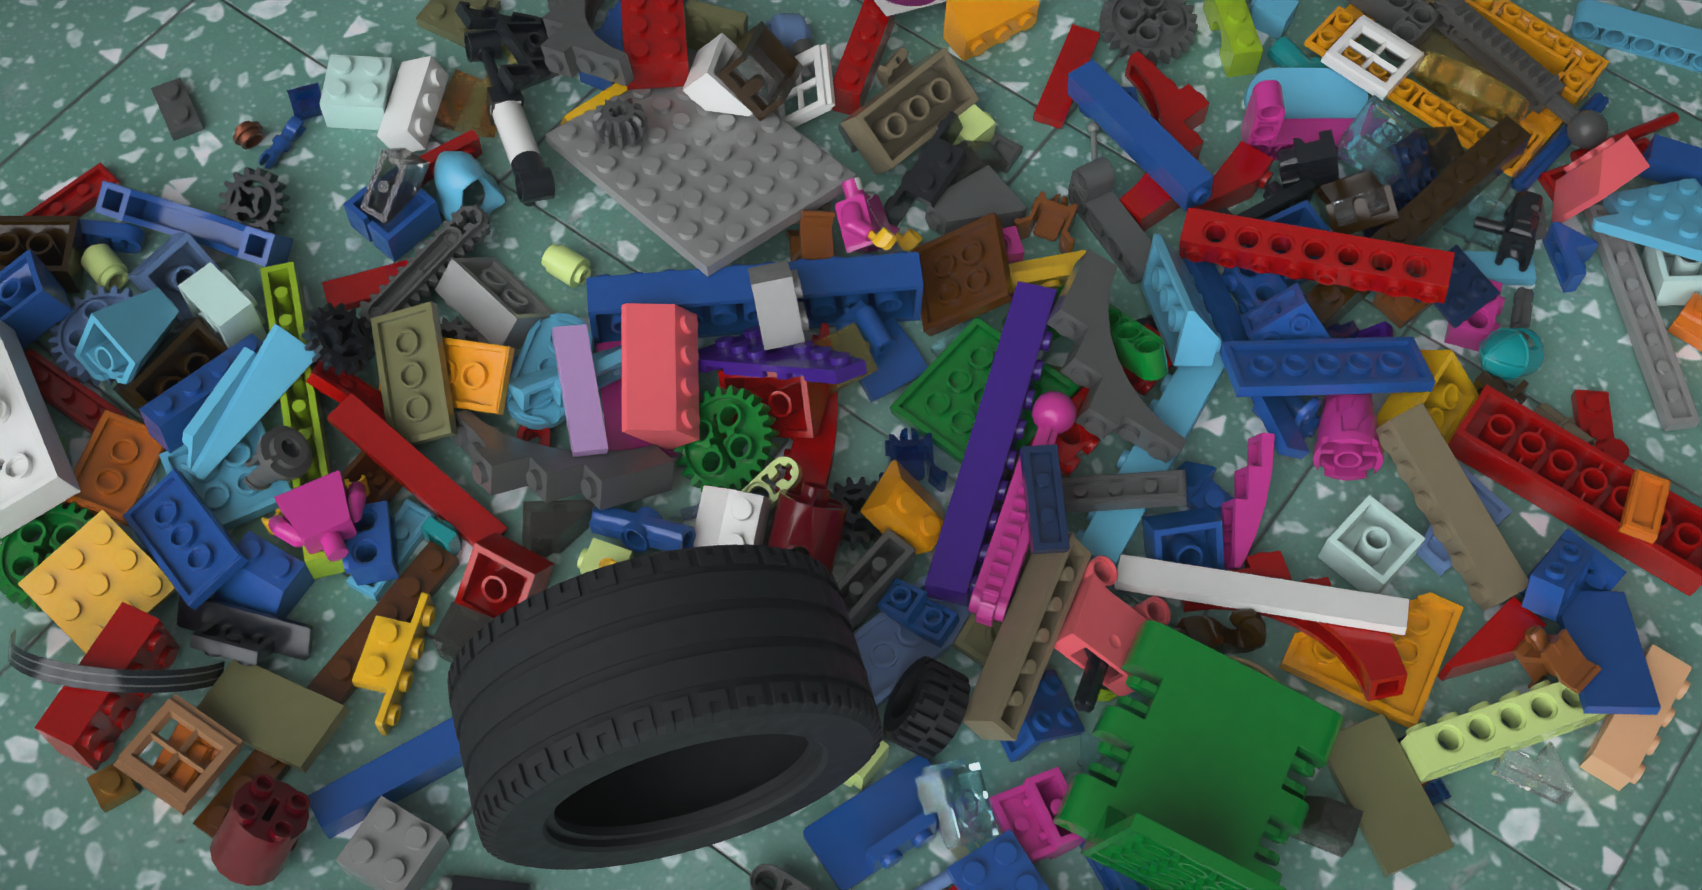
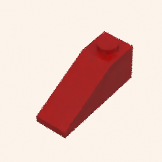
[1193,140,1274,212]
[1437,596,1547,681]

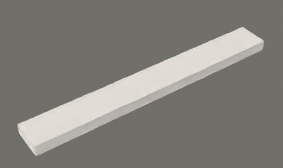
[1115,554,1409,635]

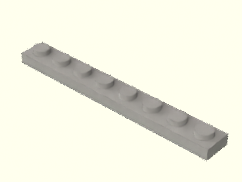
[1584,204,1701,431]

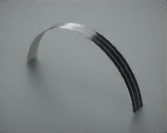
[8,628,225,693]

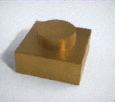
[86,762,140,813]

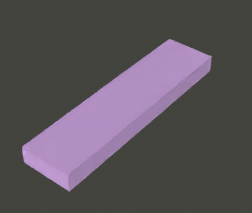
[552,324,608,457]

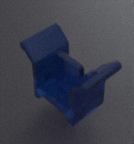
[878,427,948,492]

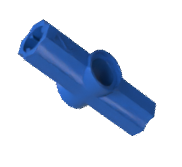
[589,506,696,553]

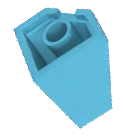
[74,287,179,384]

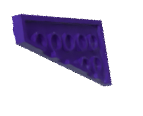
[698,326,867,384]

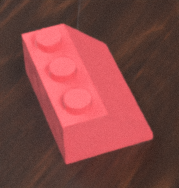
[1551,135,1650,223]

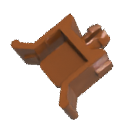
[1013,191,1078,254]
[786,210,835,262]
[1512,626,1601,694]

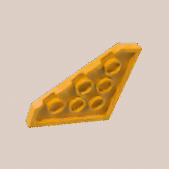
[1279,592,1464,728]

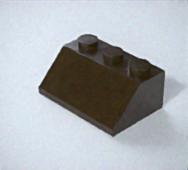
[0,216,84,293]
[113,318,228,415]

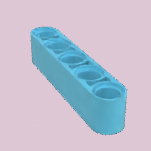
[1571,0,1702,73]

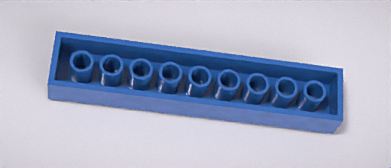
[586,251,924,346]

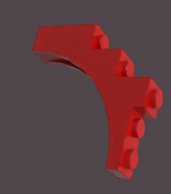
[1120,51,1210,232]
[1180,550,1408,701]

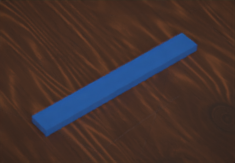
[1178,251,1310,459]

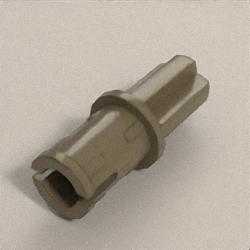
[1534,403,1596,446]

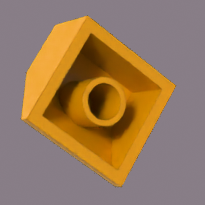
[860,460,945,555]

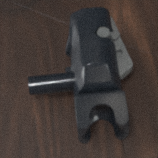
[1473,191,1547,272]

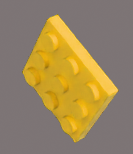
[18,509,176,654]

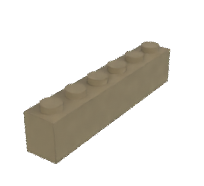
[1375,403,1529,611]
[962,533,1092,741]

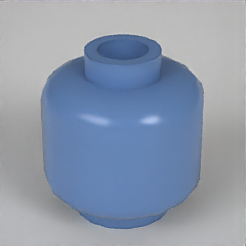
[766,13,812,50]

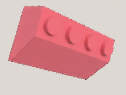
[621,303,700,450]

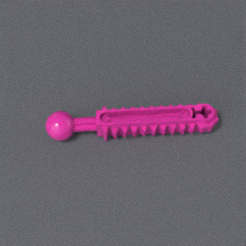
[968,391,1077,627]

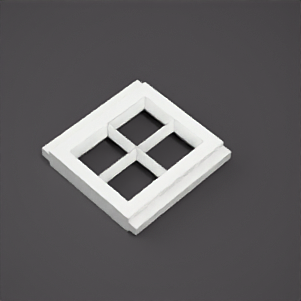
[1321,15,1425,101]
[766,43,836,128]

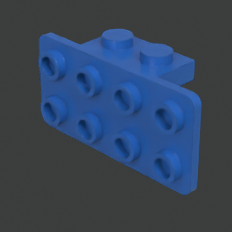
[803,755,962,890]

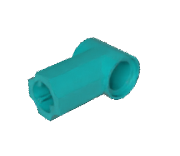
[1267,36,1327,68]

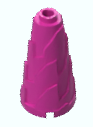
[1313,393,1384,481]

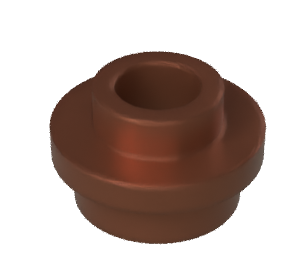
[233,121,265,150]

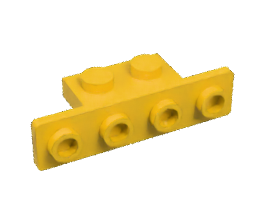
[1009,250,1087,292]
[352,592,437,736]

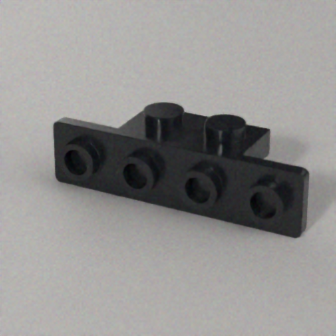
[884,111,968,227]
[177,595,314,666]

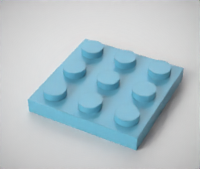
[159,420,291,531]

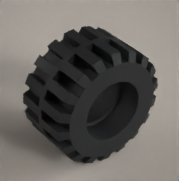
[883,656,970,759]

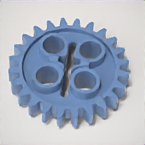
[48,285,141,386]

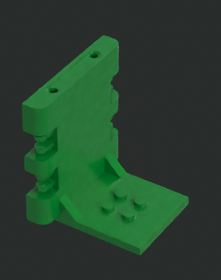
[1053,620,1344,890]

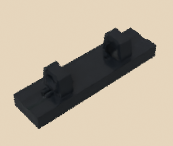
[1210,177,1316,242]

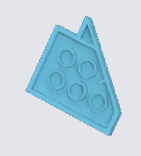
[1592,178,1702,262]

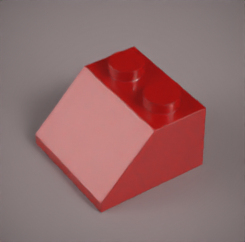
[454,532,555,622]

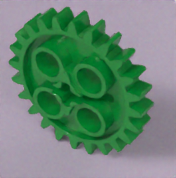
[674,385,779,492]
[0,502,93,612]

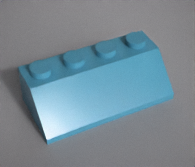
[1141,233,1221,366]

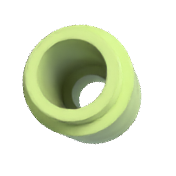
[81,244,129,291]
[541,244,591,288]

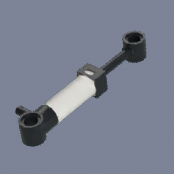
[464,29,555,207]

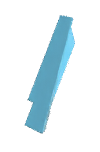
[181,324,315,480]
[508,345,622,412]

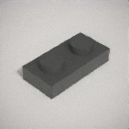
[151,77,204,141]

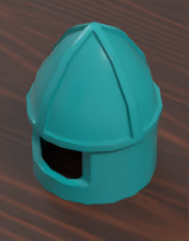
[1478,327,1544,380]

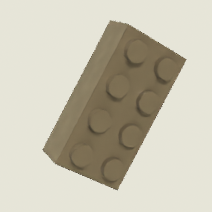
[840,47,979,175]

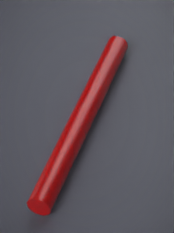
[1570,111,1679,162]

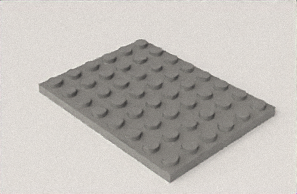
[545,52,857,277]

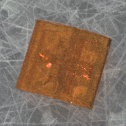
[434,69,497,138]

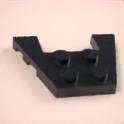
[455,1,560,94]

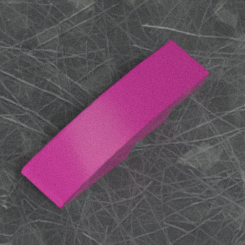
[1221,433,1275,571]

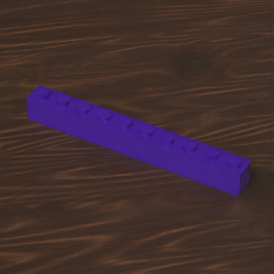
[925,281,1057,607]

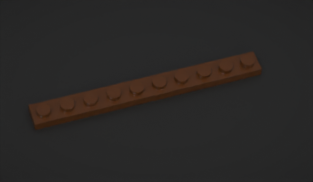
[193,540,460,839]

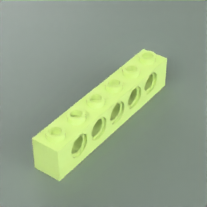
[1399,680,1609,784]

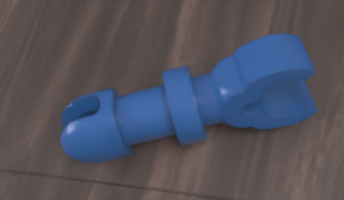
[259,115,306,169]

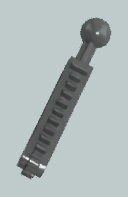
[1433,0,1608,149]
[313,204,491,367]

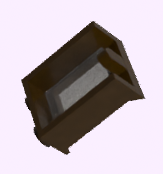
[717,21,804,121]
[1314,167,1399,234]

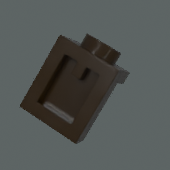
[1473,370,1529,404]

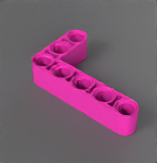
[1240,80,1394,161]

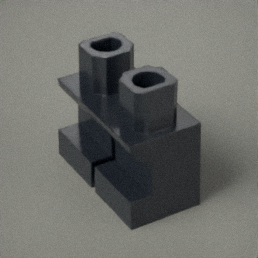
[1277,129,1339,189]

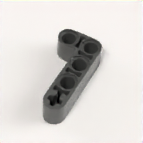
[1346,0,1437,62]
[1068,157,1152,284]

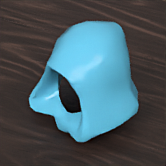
[434,151,505,222]

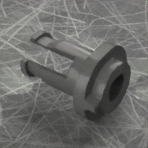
[243,425,312,491]

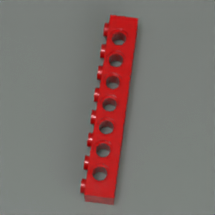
[1179,207,1455,304]

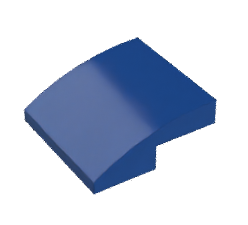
[836,317,928,403]

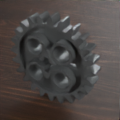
[1099,0,1198,66]

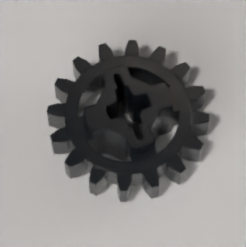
[218,167,290,233]
[302,303,375,376]
[829,477,882,551]

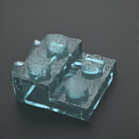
[915,758,999,850]

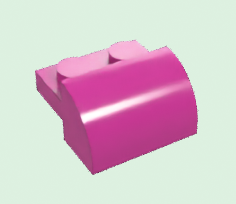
[987,767,1086,864]

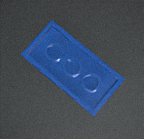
[123,468,249,610]
[1557,591,1661,715]

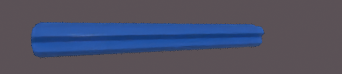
[1511,92,1609,192]

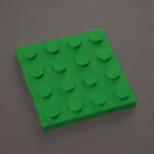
[890,317,1080,464]

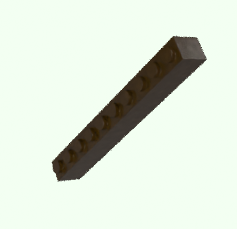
[1306,115,1531,331]

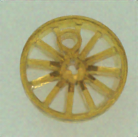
[1412,51,1530,125]

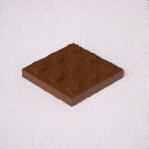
[911,212,1014,336]

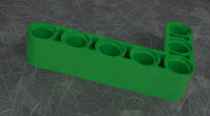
[1002,285,1168,381]

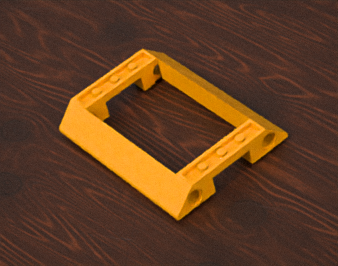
[1304,0,1610,178]

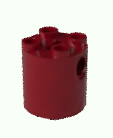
[766,482,848,573]
[210,774,310,886]

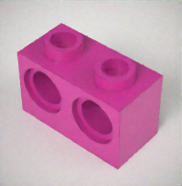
[1444,279,1505,352]

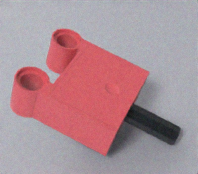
[1054,555,1171,713]

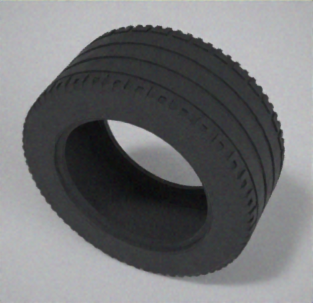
[447,544,883,870]

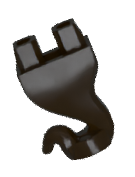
[1174,609,1266,655]

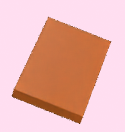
[64,409,166,527]

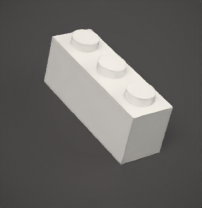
[377,56,449,155]

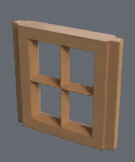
[113,694,245,816]

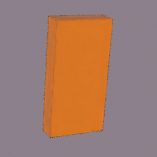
[1618,469,1671,544]

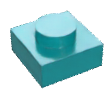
[421,516,462,556]

